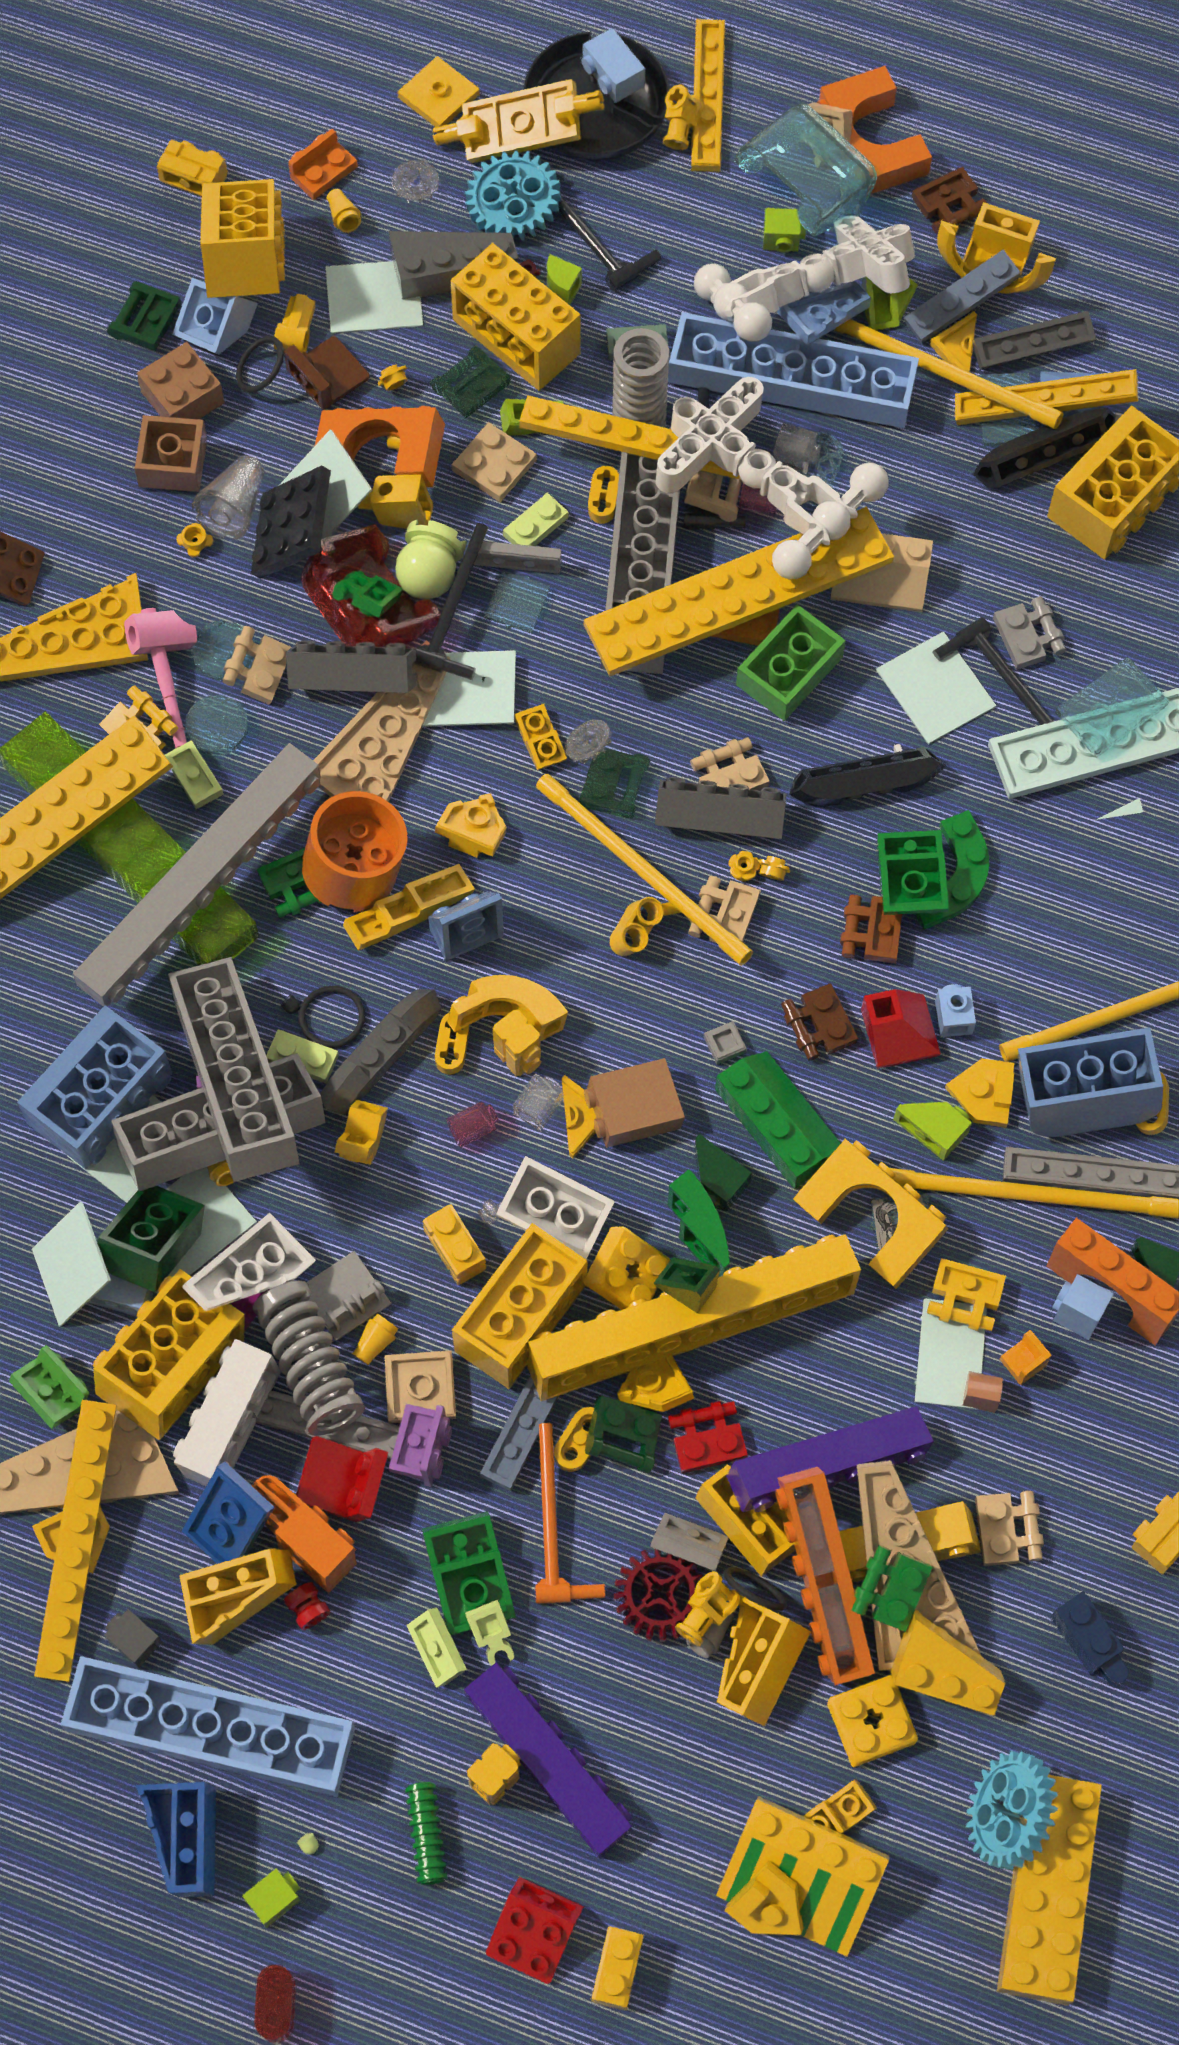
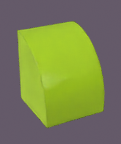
[547,254,582,305]

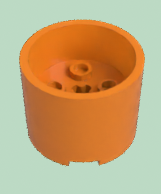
[302,791,408,912]

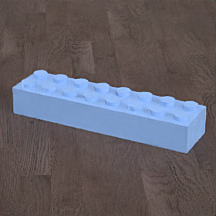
[668,312,919,429]
[61,1656,355,1797]

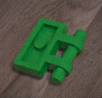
[332,571,403,618]
[257,848,322,918]
[851,1545,933,1632]

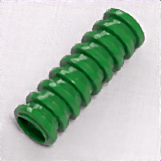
[405,1782,448,1885]

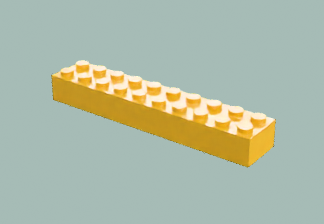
[527,1234,861,1401]

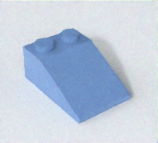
[428,892,504,961]

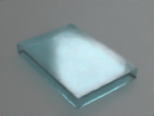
[1055,657,1169,758]

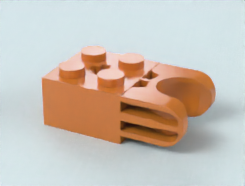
[252,1475,357,1594]

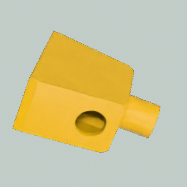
[358,474,433,529]

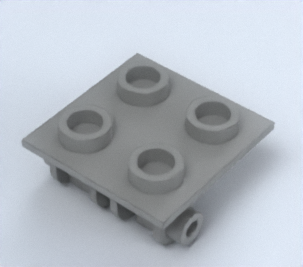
[306,1251,392,1341]

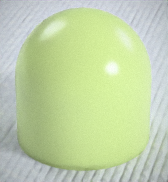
[297,1833,318,1855]

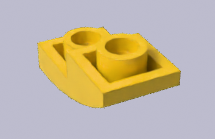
[514,704,567,770]
[804,1779,877,1834]

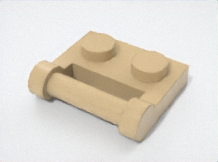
[684,470,743,522]

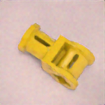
[663,85,703,150]
[675,1572,741,1646]

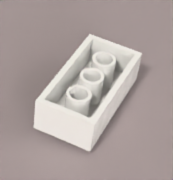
[173,1339,281,1486]

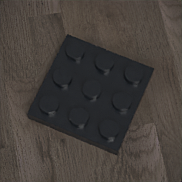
[251,465,331,579]

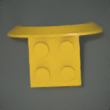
[937,202,1056,293]

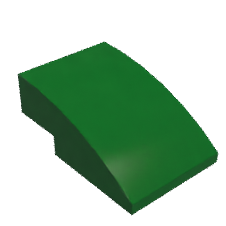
[877,830,949,915]
[667,1169,730,1277]
[422,1511,516,1635]

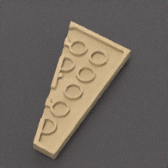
[313,640,450,802]
[0,1410,179,1515]
[857,1461,982,1671]

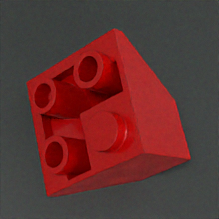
[861,989,941,1069]

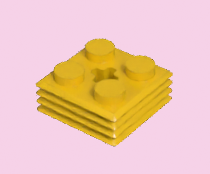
[583,1226,670,1310]
[827,1675,918,1767]

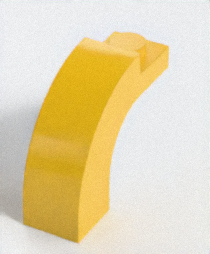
[447,975,568,1041]

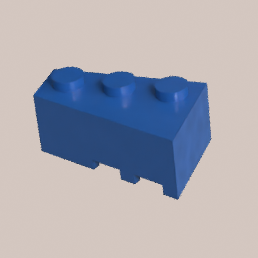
[136,1782,216,1898]

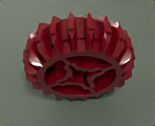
[613,1549,703,1642]

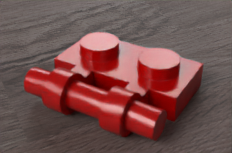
[668,1401,748,1474]

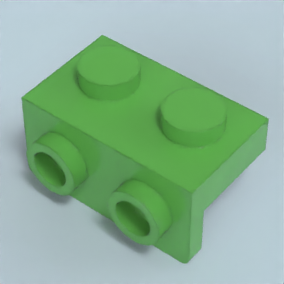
[9,1345,89,1429]

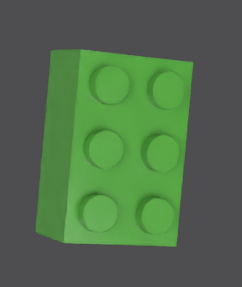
[736,604,846,721]

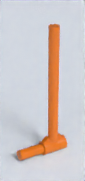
[535,1423,605,1604]

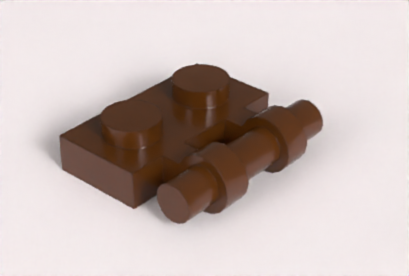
[911,166,987,234]
[781,983,858,1061]

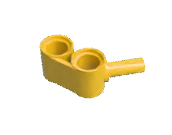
[610,897,682,956]

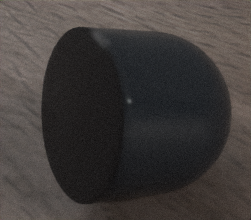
[281,994,300,1014]

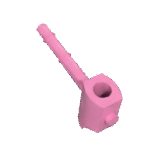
[124,608,197,748]

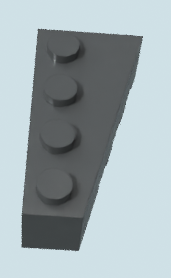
[389,231,518,300]

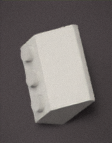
[495,1156,615,1259]

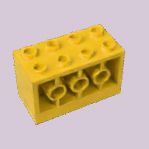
[201,179,285,298]
[451,243,581,391]
[1047,405,1179,560]
[452,1223,587,1389]
[93,1269,244,1441]

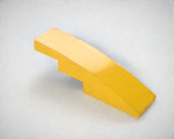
[343,864,475,951]

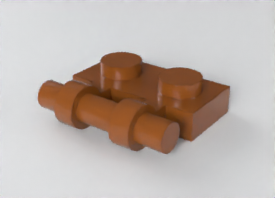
[840,895,902,964]

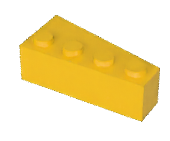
[839,1501,982,1582]

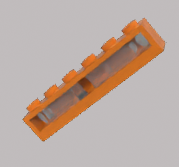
[775,1467,875,1685]

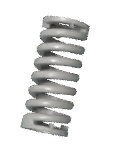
[612,328,669,428]
[253,1281,365,1436]

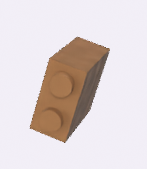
[584,1058,685,1148]

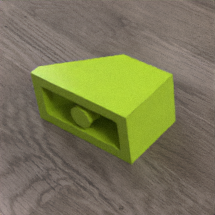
[893,1102,972,1161]

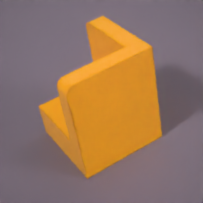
[999,1330,1052,1385]

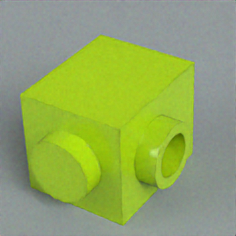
[763,208,806,253]

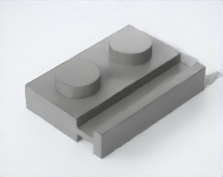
[650,1513,728,1571]

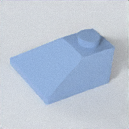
[172,277,258,354]

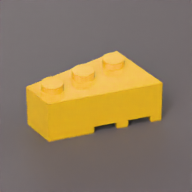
[695,1465,796,1577]
[180,1549,296,1645]
[717,1595,811,1727]
[891,1609,1005,1716]

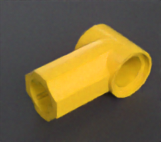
[273,294,316,353]

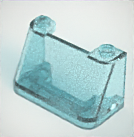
[734,103,877,237]

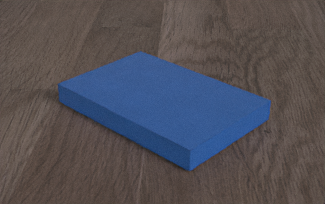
[182,1461,275,1564]

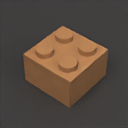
[137,342,225,419]
[134,415,207,492]

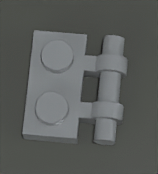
[993,596,1066,670]

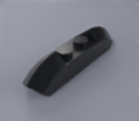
[973,408,1116,488]
[789,747,946,806]

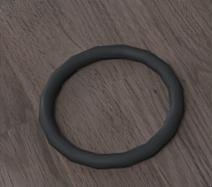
[236,336,284,393]
[299,985,365,1048]
[723,1567,787,1611]

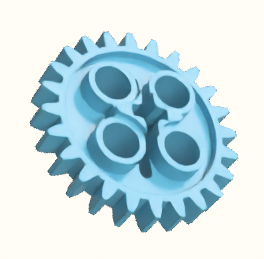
[465,150,561,240]
[966,1751,1058,1870]

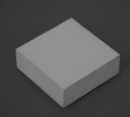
[703,1021,747,1065]

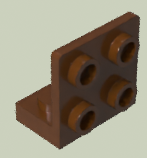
[284,336,370,410]
[0,531,44,606]

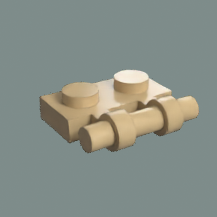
[222,626,292,705]
[690,737,770,790]
[688,876,761,943]
[975,1491,1044,1566]

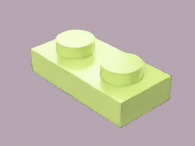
[503,493,568,546]
[165,740,224,809]
[266,1029,339,1084]
[406,1608,467,1688]

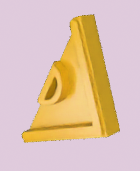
[930,312,977,372]
[562,1075,597,1158]

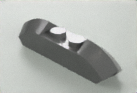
[320,989,441,1115]

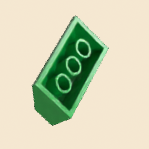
[715,1051,841,1189]

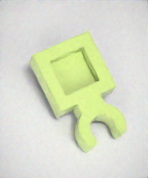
[465,1600,514,1666]

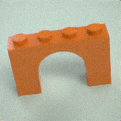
[817,66,932,196]
[315,406,445,488]
[1046,1217,1179,1346]

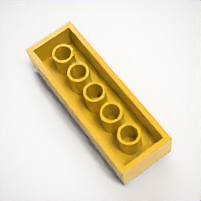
[997,1775,1102,2006]

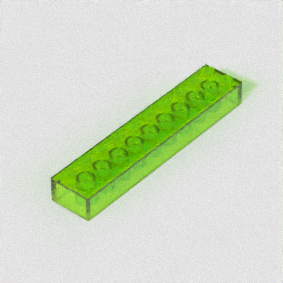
[0,711,259,965]

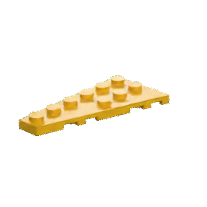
[0,573,148,682]

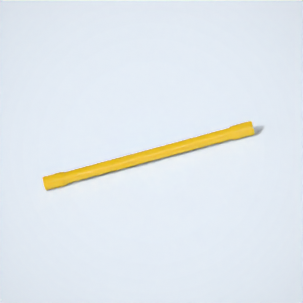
[833,319,1063,429]
[536,773,753,966]
[999,981,1179,1062]
[890,1168,1179,1219]

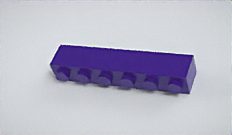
[726,1406,934,1513]
[464,1662,633,1859]

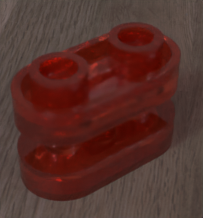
[254,1964,296,2043]

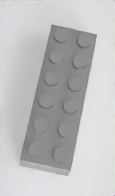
[111,1053,325,1192]

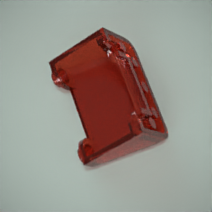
[301,524,441,647]

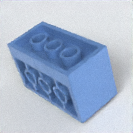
[17,1005,172,1170]

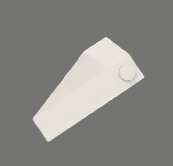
[182,1213,316,1311]

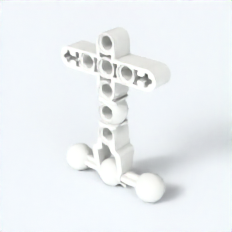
[694,216,915,342]
[655,377,889,579]

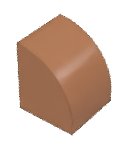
[962,1371,1003,1413]

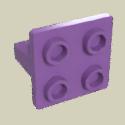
[389,1404,452,1487]

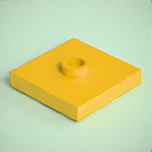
[398,56,480,127]

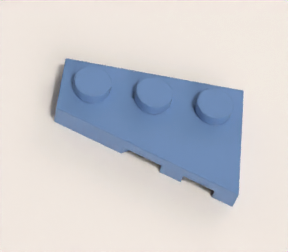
[777,281,871,345]

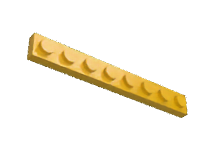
[519,395,756,480]
[34,1400,117,1682]

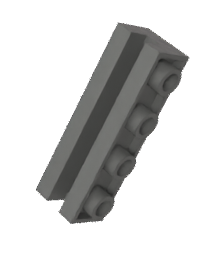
[286,640,417,693]
[655,777,787,839]

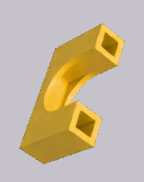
[793,1139,948,1289]

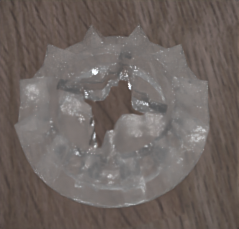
[392,160,439,203]
[565,719,612,764]

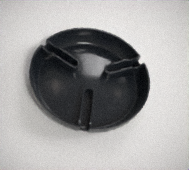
[524,32,669,160]

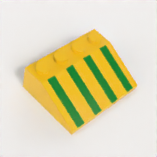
[716,1796,889,1957]

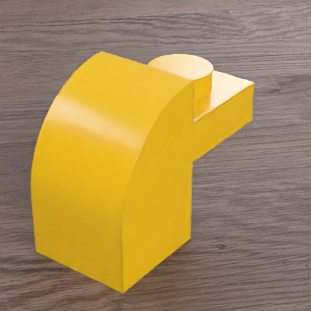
[335,1100,388,1165]

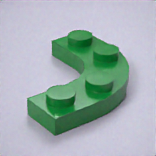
[915,810,989,930]

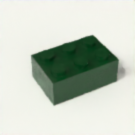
[97,1185,205,1292]

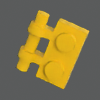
[99,686,178,750]
[927,1258,1006,1331]

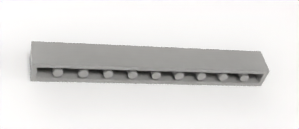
[72,743,321,1007]

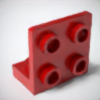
[296,1436,389,1522]
[485,1876,584,1984]

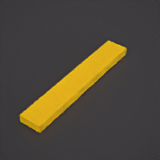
[691,19,725,172]
[955,369,1138,425]

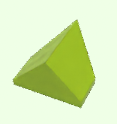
[862,276,918,330]

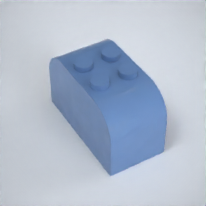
[1018,1027,1163,1137]

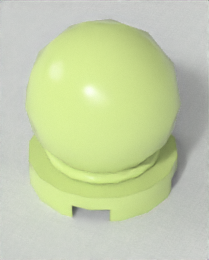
[396,520,467,600]

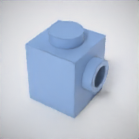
[935,984,976,1037]

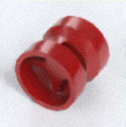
[284,1582,331,1630]

